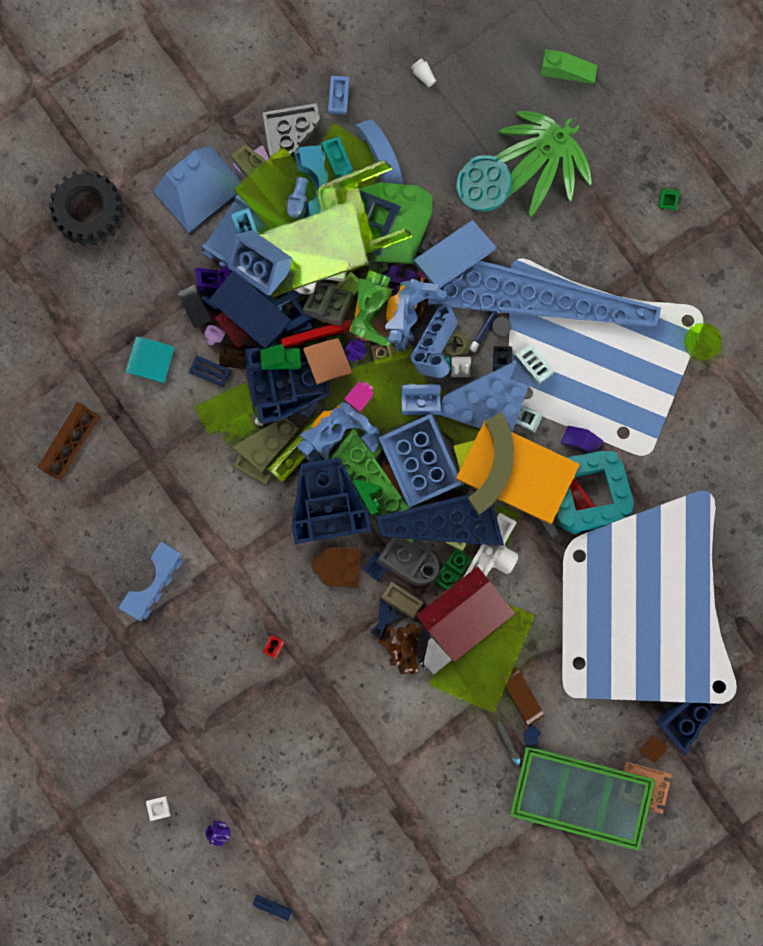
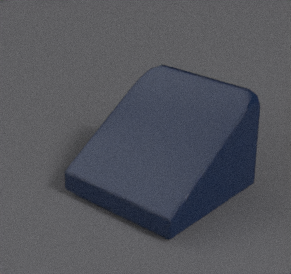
[202,292,221,313]
[363,552,388,581]

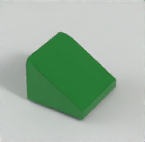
[658,187,680,210]

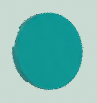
[456,155,512,212]

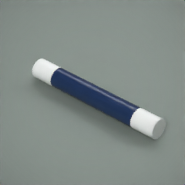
[469,311,499,353]

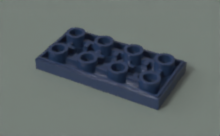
[210,270,291,349]

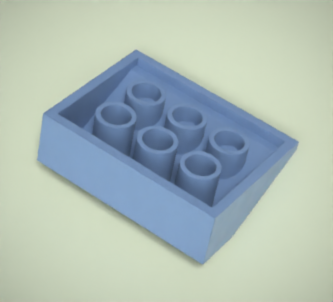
[379,414,464,508]

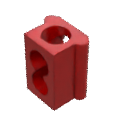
[262,635,284,659]

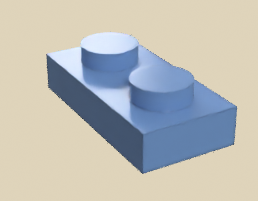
[328,76,350,115]

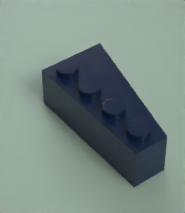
[654,680,726,755]

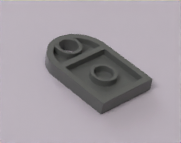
[377,538,439,586]

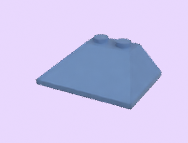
[153,146,246,233]

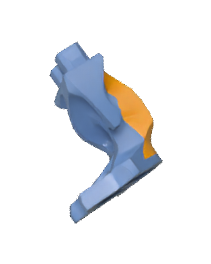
[385,279,447,351]
[297,402,376,462]

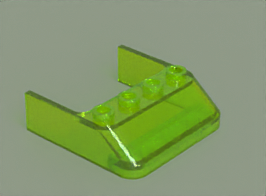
[317,160,412,257]

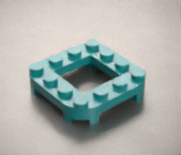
[556,451,634,535]

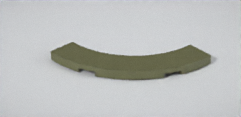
[467,412,514,515]

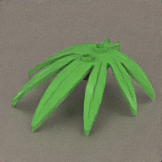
[495,111,592,218]

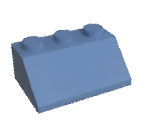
[227,230,293,295]

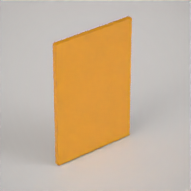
[456,420,580,524]

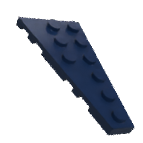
[376,493,504,546]

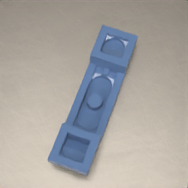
[355,119,403,184]

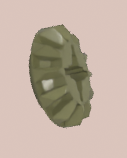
[441,330,470,359]

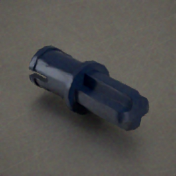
[253,895,293,922]

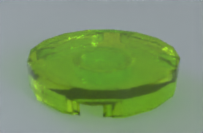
[684,323,722,361]

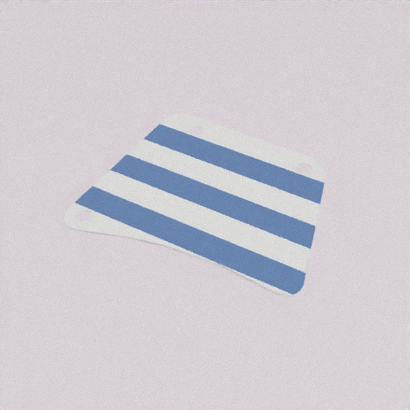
[509,258,703,456]
[562,491,737,704]

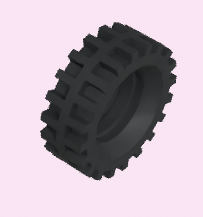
[49,170,124,246]

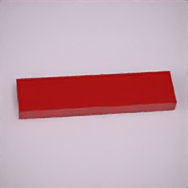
[277,319,352,349]

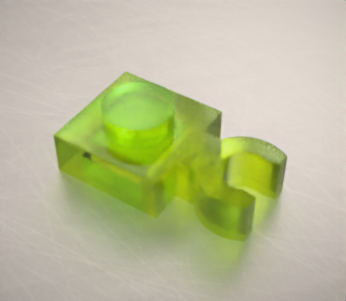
[220,412,256,442]

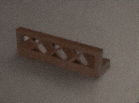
[37,402,100,481]

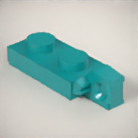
[321,136,354,189]

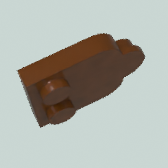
[311,547,361,588]

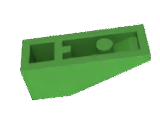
[540,49,597,84]

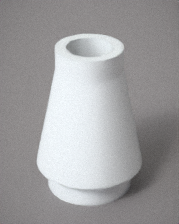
[411,59,437,87]

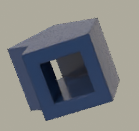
[523,724,542,746]

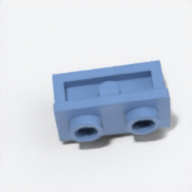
[402,384,441,415]

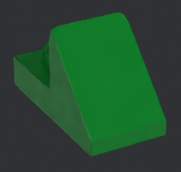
[260,344,301,370]
[353,479,384,516]

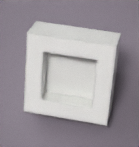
[451,357,471,377]
[146,796,171,821]

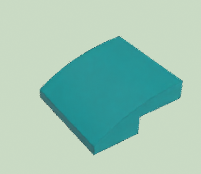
[125,337,174,384]

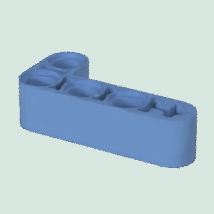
[411,305,458,378]

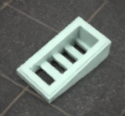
[515,344,554,385]
[515,405,542,433]

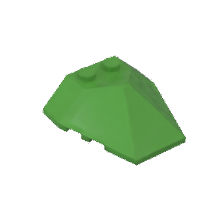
[358,182,432,264]

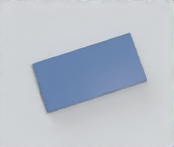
[413,220,496,288]

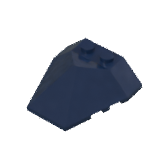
[245,347,331,424]
[292,458,372,544]

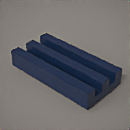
[189,355,231,388]

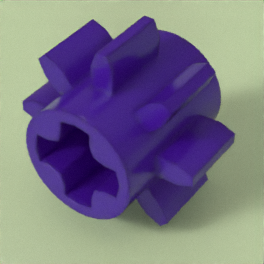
[344,338,367,363]
[206,820,231,846]

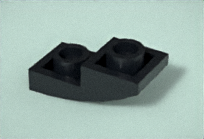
[178,284,211,328]

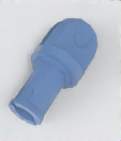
[287,177,309,220]

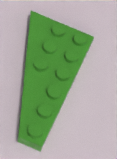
[330,428,414,543]

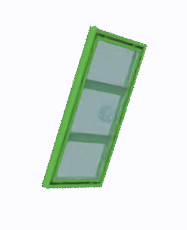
[510,746,655,851]

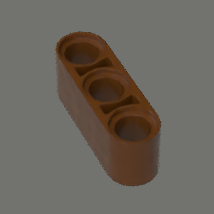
[499,667,545,726]

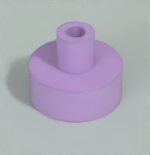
[204,325,225,345]

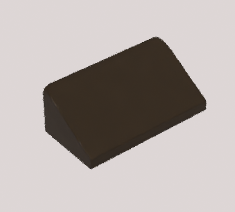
[219,343,258,369]

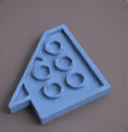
[440,362,529,432]

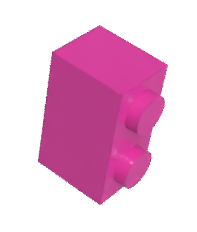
[344,381,374,413]

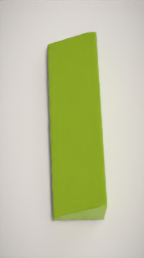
[266,413,333,483]

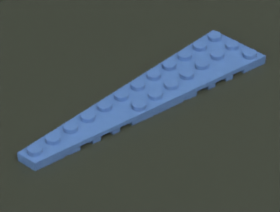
[428,261,661,327]

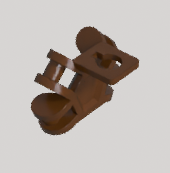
[378,623,426,675]

